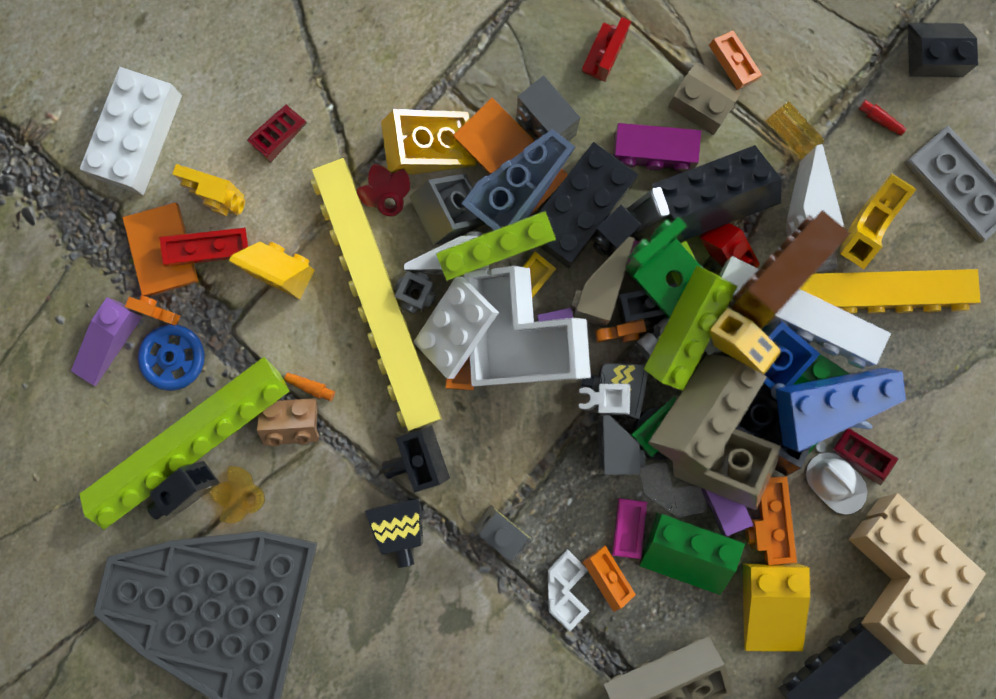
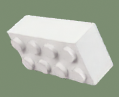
[80,67,182,195]

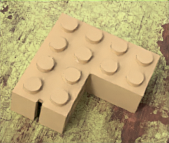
[849,493,986,665]

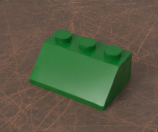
[639,512,745,595]

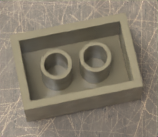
[673,429,780,510]

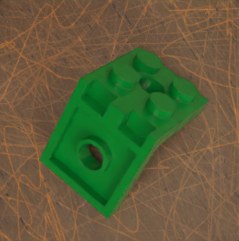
[625,217,703,319]

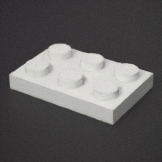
[413,276,499,379]

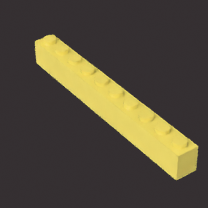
[311,158,442,431]

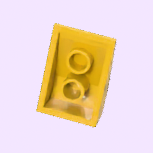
[381,109,476,175]
[229,241,315,299]
[743,563,810,652]

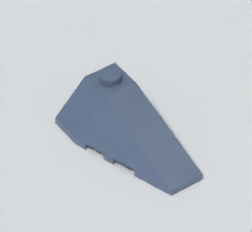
[462,129,575,230]

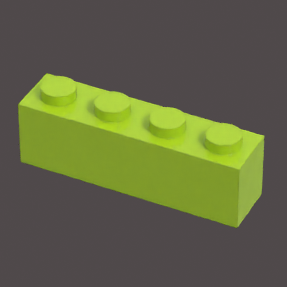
[436,211,556,281]
[644,266,738,390]

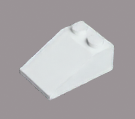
[786,144,844,237]

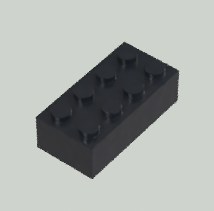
[539,142,638,269]
[652,145,782,242]

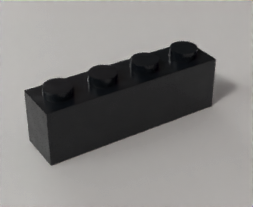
[778,616,893,699]

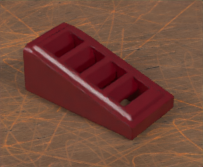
[247,104,307,162]
[832,428,899,486]

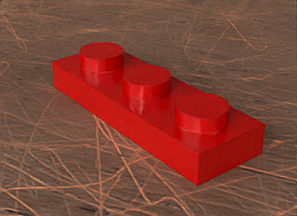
[159,227,248,267]

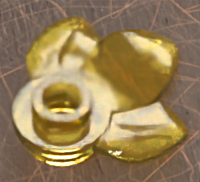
[209,466,265,524]

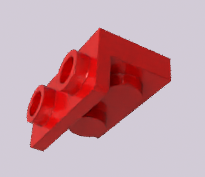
[582,17,632,82]

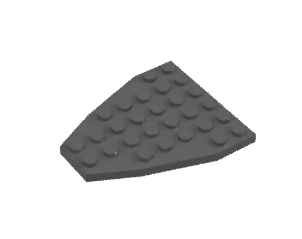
[93,530,318,699]

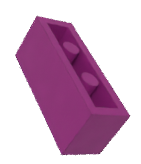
[613,123,701,173]

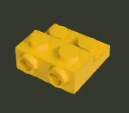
[172,164,245,217]

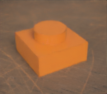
[745,519,770,551]

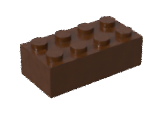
[731,210,850,329]

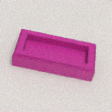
[612,498,647,559]

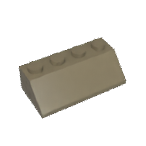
[648,354,767,478]
[604,636,733,699]

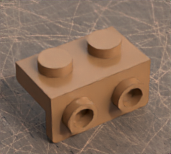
[257,398,319,446]

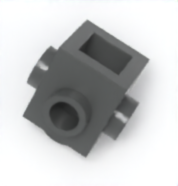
[394,271,437,314]

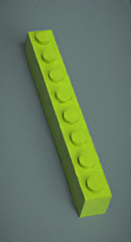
[79,356,290,530]

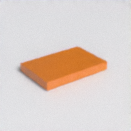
[123,202,199,297]

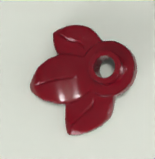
[356,164,411,217]

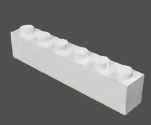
[719,256,891,369]

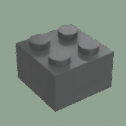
[516,75,581,141]

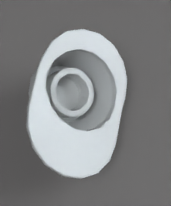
[806,453,867,514]

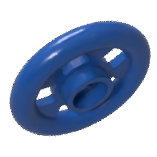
[138,324,205,391]

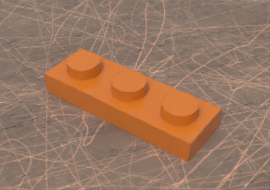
[759,476,797,565]

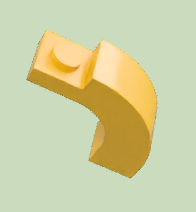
[840,173,916,269]

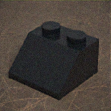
[907,23,978,77]

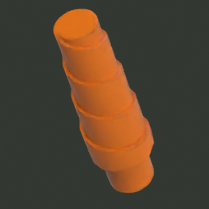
[284,372,335,402]

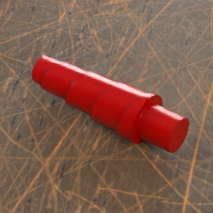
[858,99,907,136]

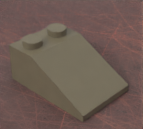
[570,237,634,328]

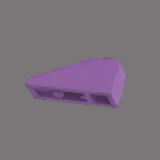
[71,297,143,386]

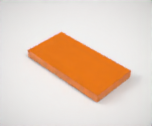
[453,97,568,214]

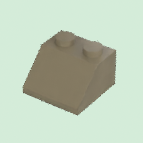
[668,61,743,135]

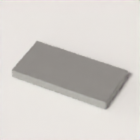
[905,125,996,243]

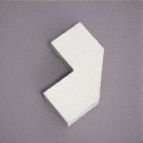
[548,549,589,632]

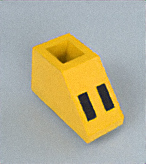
[710,308,781,375]

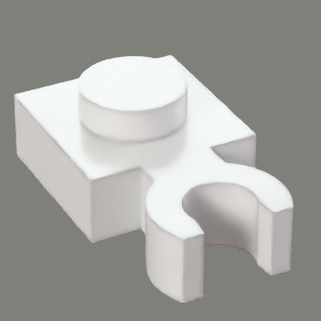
[579,384,630,414]

